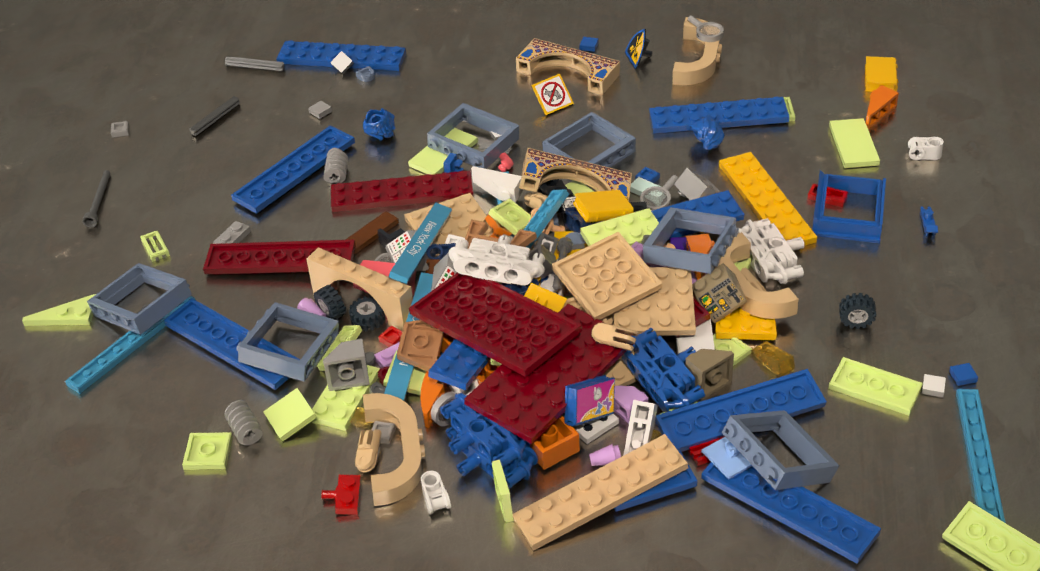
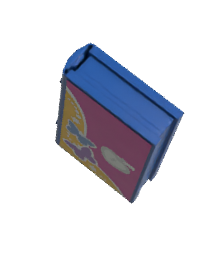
[565,375,615,426]

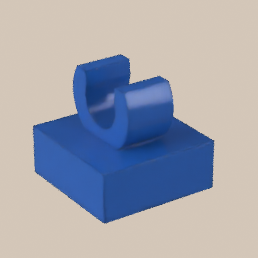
[443,153,464,173]

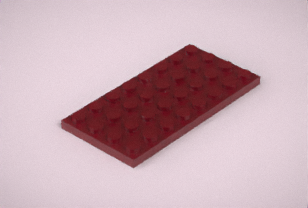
[409,272,582,377]
[464,303,633,444]

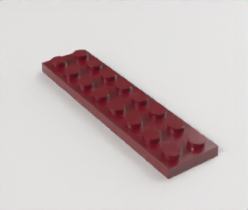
[331,171,474,212]
[203,239,356,274]

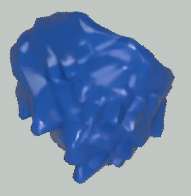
[363,108,395,141]
[690,114,725,150]

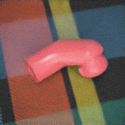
[498,153,513,172]

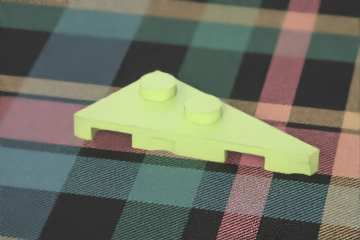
[22,294,96,326]

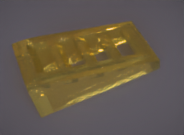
[751,341,795,377]

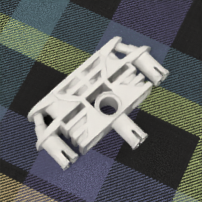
[738,218,804,284]
[449,235,545,285]

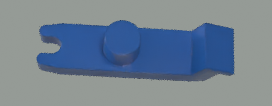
[920,206,938,236]

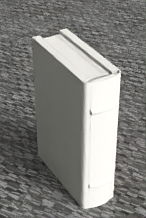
[674,319,715,354]

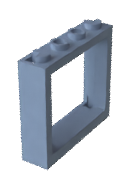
[427,103,519,169]
[542,112,636,168]
[643,207,739,274]
[87,263,192,335]
[236,302,339,382]
[722,410,839,490]

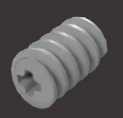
[324,148,348,184]
[224,400,263,445]

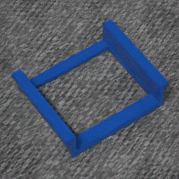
[812,170,886,243]

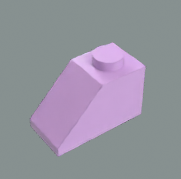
[614,386,648,424]

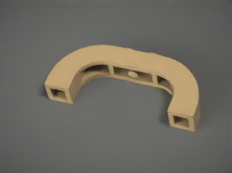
[672,17,722,85]
[714,232,799,319]
[363,393,425,506]

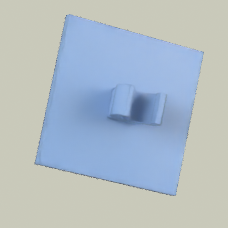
[701,437,752,479]

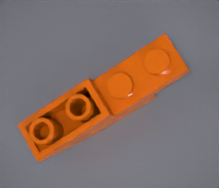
[420,371,447,428]

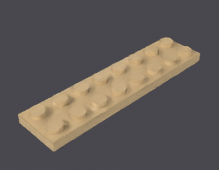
[513,434,688,551]

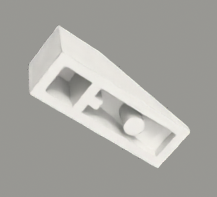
[471,166,523,203]
[623,400,658,456]

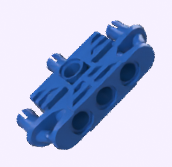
[622,328,705,412]
[440,393,530,468]
[446,426,538,489]

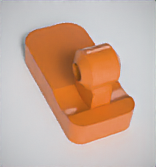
[485,214,512,239]

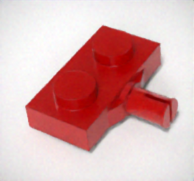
[321,474,361,515]

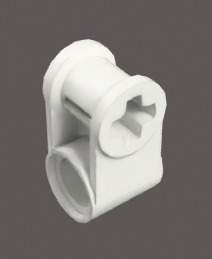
[908,137,944,160]
[421,471,451,514]

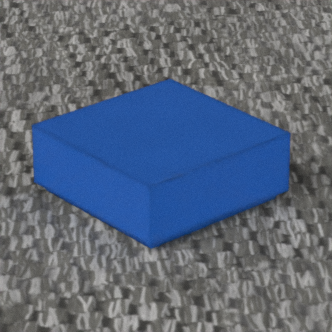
[579,37,599,52]
[635,167,660,183]
[949,363,978,386]

